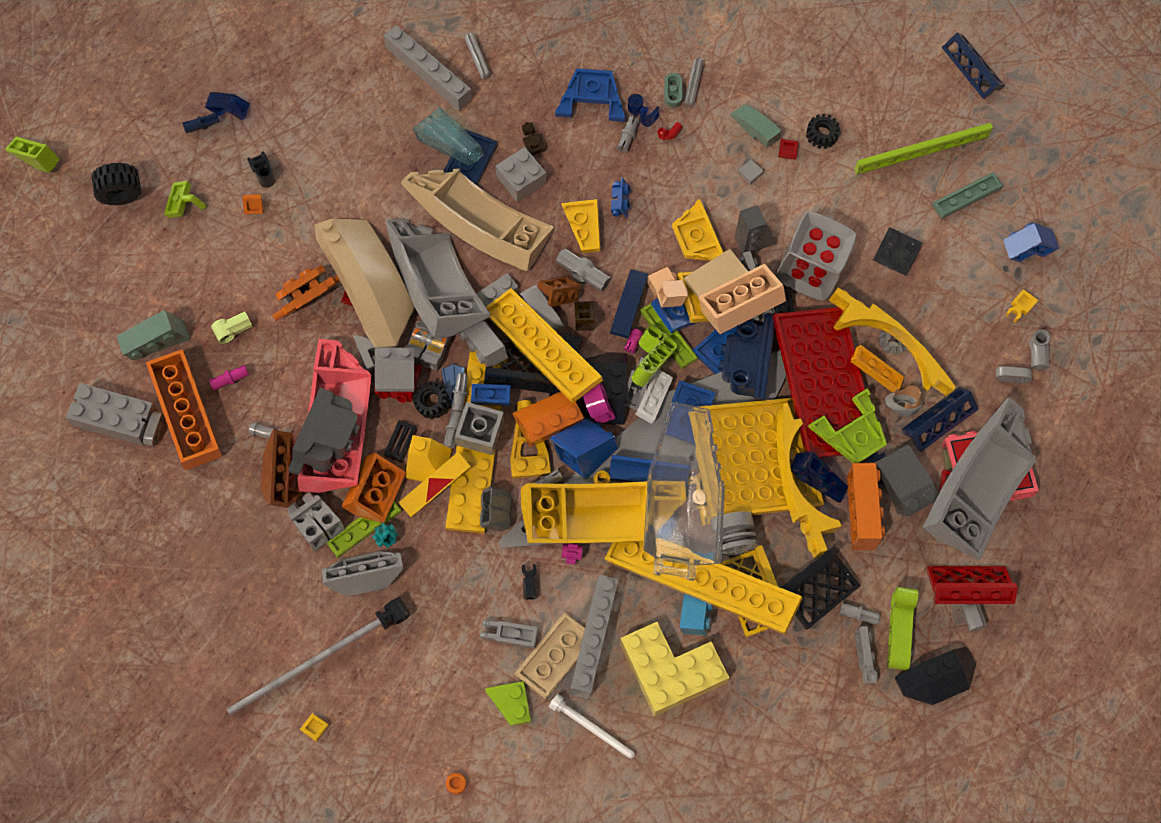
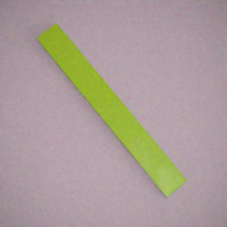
[854,123,993,175]

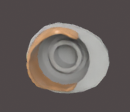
[885,385,923,417]

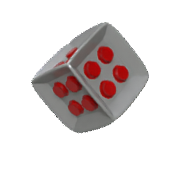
[776,211,857,301]

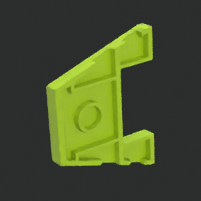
[808,388,887,463]

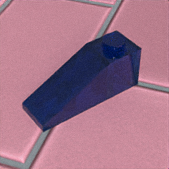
[790,451,848,503]

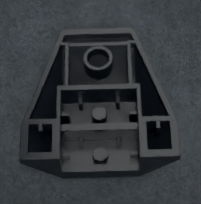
[549,353,627,425]

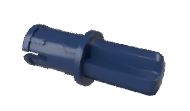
[182,113,220,134]

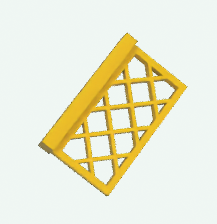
[719,545,778,638]

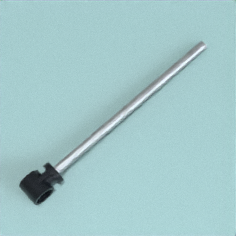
[227,597,411,716]

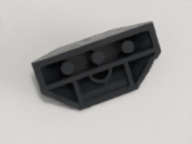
[894,647,976,706]

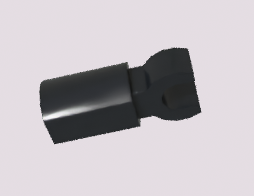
[522,564,537,600]

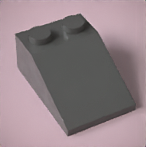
[875,444,939,517]

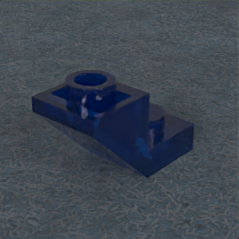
[204,92,250,120]

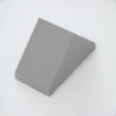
[625,370,649,410]

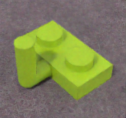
[164,181,206,218]

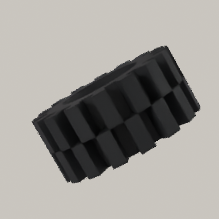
[806,114,840,149]
[413,382,450,419]

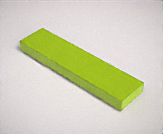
[640,303,698,369]
[326,501,401,558]

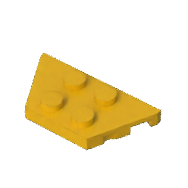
[672,199,723,261]

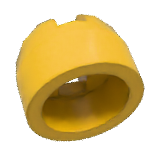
[593,470,610,484]

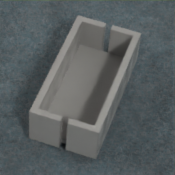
[65,383,157,446]

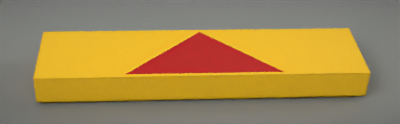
[398,452,471,518]

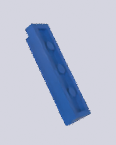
[609,455,690,490]

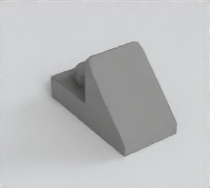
[354,335,375,375]

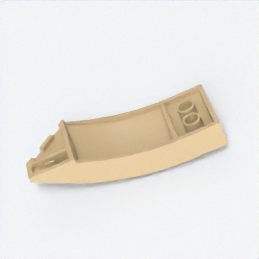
[401,169,554,271]
[314,219,415,348]

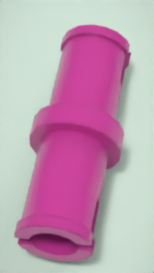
[209,364,249,391]

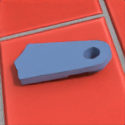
[441,364,465,406]

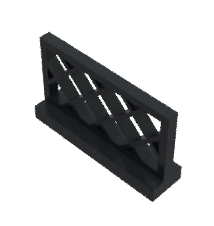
[484,342,560,394]
[781,546,861,630]

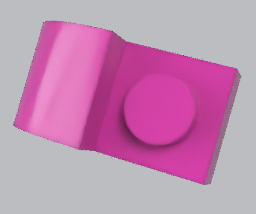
[583,382,615,424]

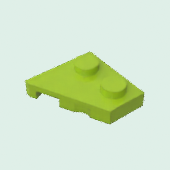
[485,681,531,726]

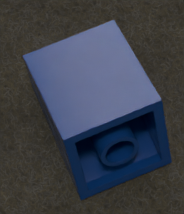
[550,418,618,479]

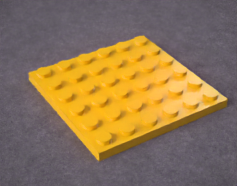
[688,398,824,520]

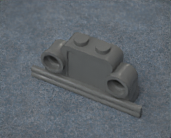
[288,388,360,475]

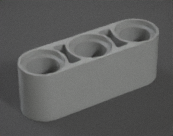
[519,285,563,332]

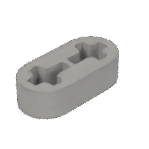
[996,366,1032,383]
[143,410,165,447]

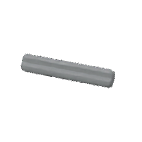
[465,33,490,79]
[684,59,703,107]

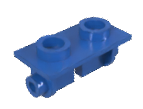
[611,177,631,218]

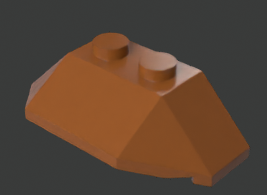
[261,430,304,508]

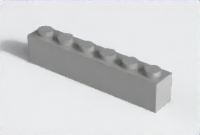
[384,25,472,111]
[568,574,619,699]

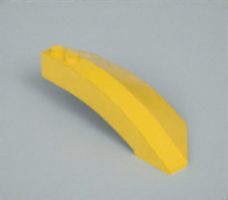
[521,481,686,543]

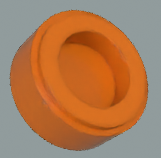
[446,773,467,795]

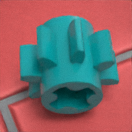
[372,522,399,548]

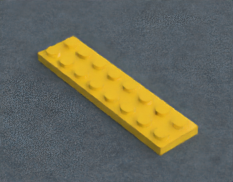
[486,288,603,403]

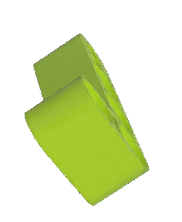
[631,326,677,387]
[887,587,918,671]

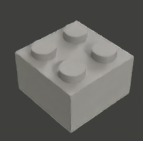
[495,147,546,202]
[455,402,504,455]

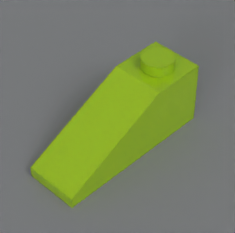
[5,136,60,173]

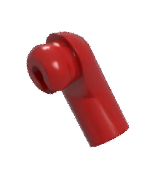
[657,122,683,140]

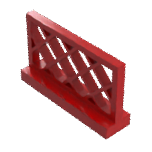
[926,566,1018,604]

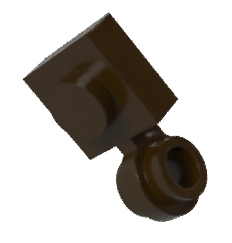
[522,122,546,155]

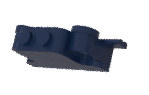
[719,314,774,401]

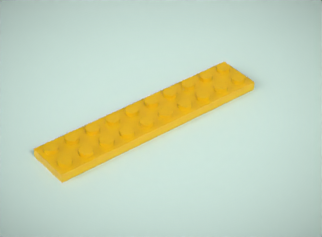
[445,351,507,534]
[604,537,802,635]

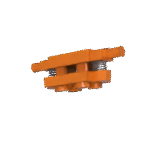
[272,265,340,321]

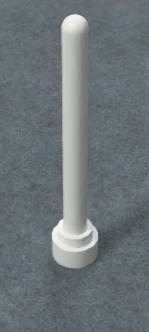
[548,693,635,759]

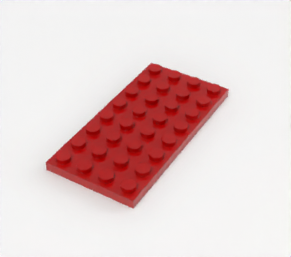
[772,307,865,460]

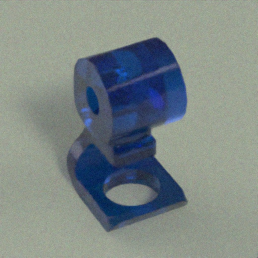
[628,94,659,127]

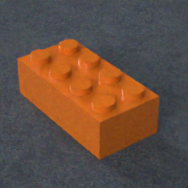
[846,463,885,550]

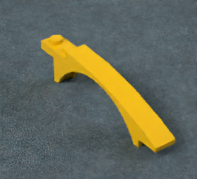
[829,288,956,396]
[777,403,841,558]

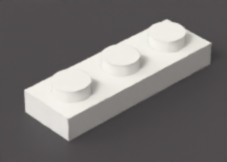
[635,370,673,424]

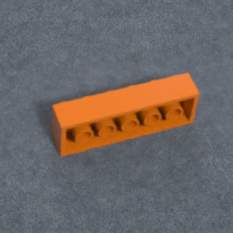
[146,349,223,471]

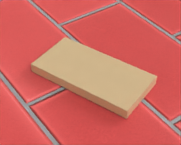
[514,612,585,700]

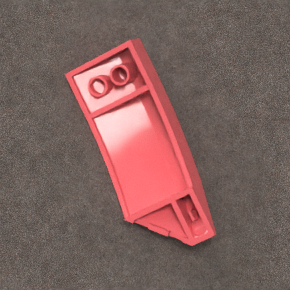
[298,339,371,493]

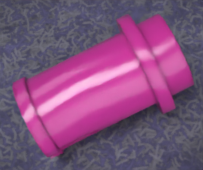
[623,328,643,354]

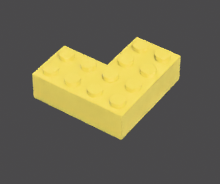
[620,622,729,716]

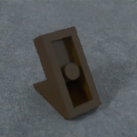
[574,302,595,331]

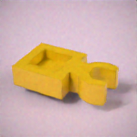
[1006,289,1038,323]

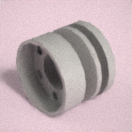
[711,511,758,555]

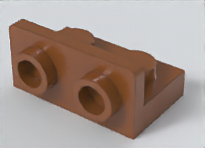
[537,276,580,307]

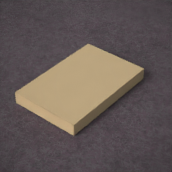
[684,249,748,299]

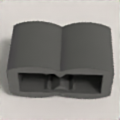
[480,487,512,532]

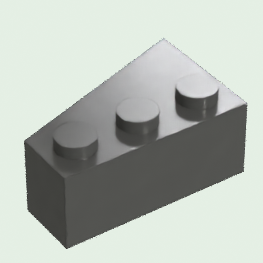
[735,205,777,254]

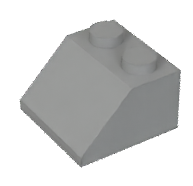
[375,348,414,392]

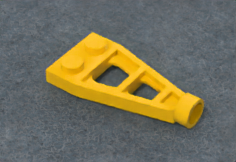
[510,400,551,479]

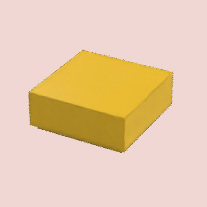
[300,713,329,742]

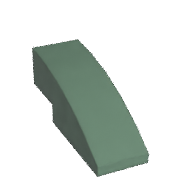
[731,104,781,148]

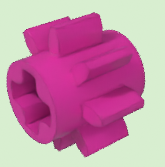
[561,543,583,565]

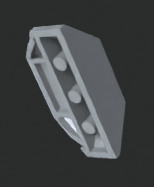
[322,551,403,596]

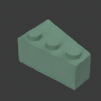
[117,310,190,360]

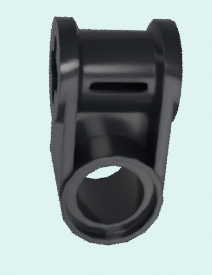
[247,151,275,188]

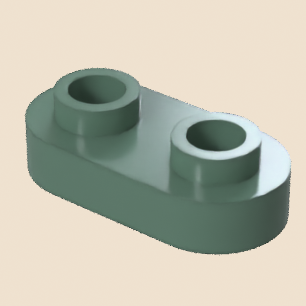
[664,73,682,107]

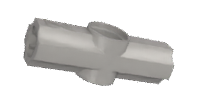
[556,249,610,291]

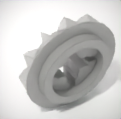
[879,331,907,354]

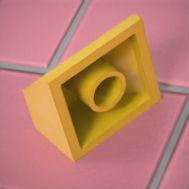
[405,435,452,482]

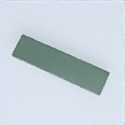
[932,172,1003,219]

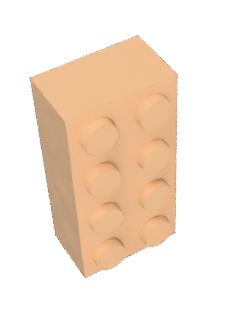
[699,264,786,334]

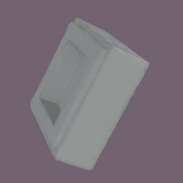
[738,159,764,184]

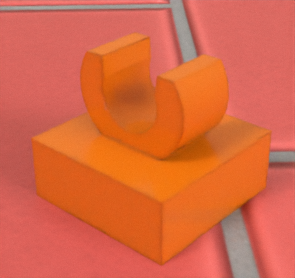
[242,194,264,214]

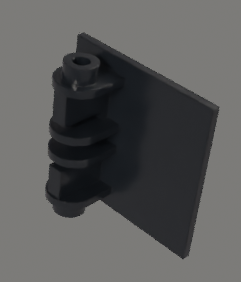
[873,227,923,276]

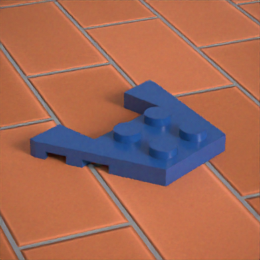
[555,68,625,122]

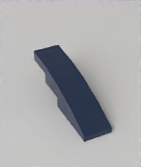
[610,269,648,338]

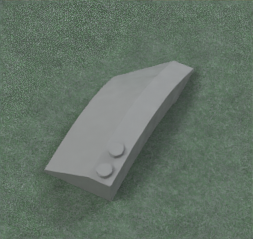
[386,219,490,338]
[923,397,1037,560]

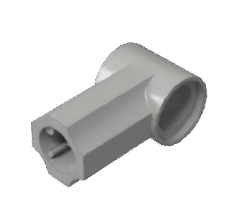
[1028,329,1050,370]
[957,604,987,631]

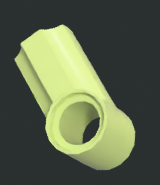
[211,312,253,344]

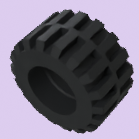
[91,163,141,206]

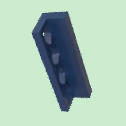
[942,32,1005,99]
[902,387,979,452]

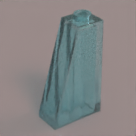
[412,107,483,166]

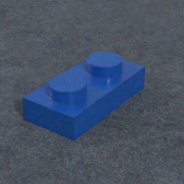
[471,384,511,406]

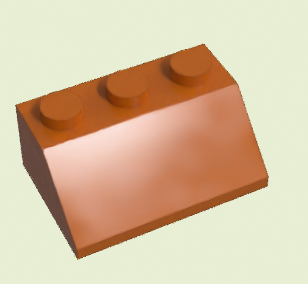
[513,392,584,448]
[341,453,406,523]

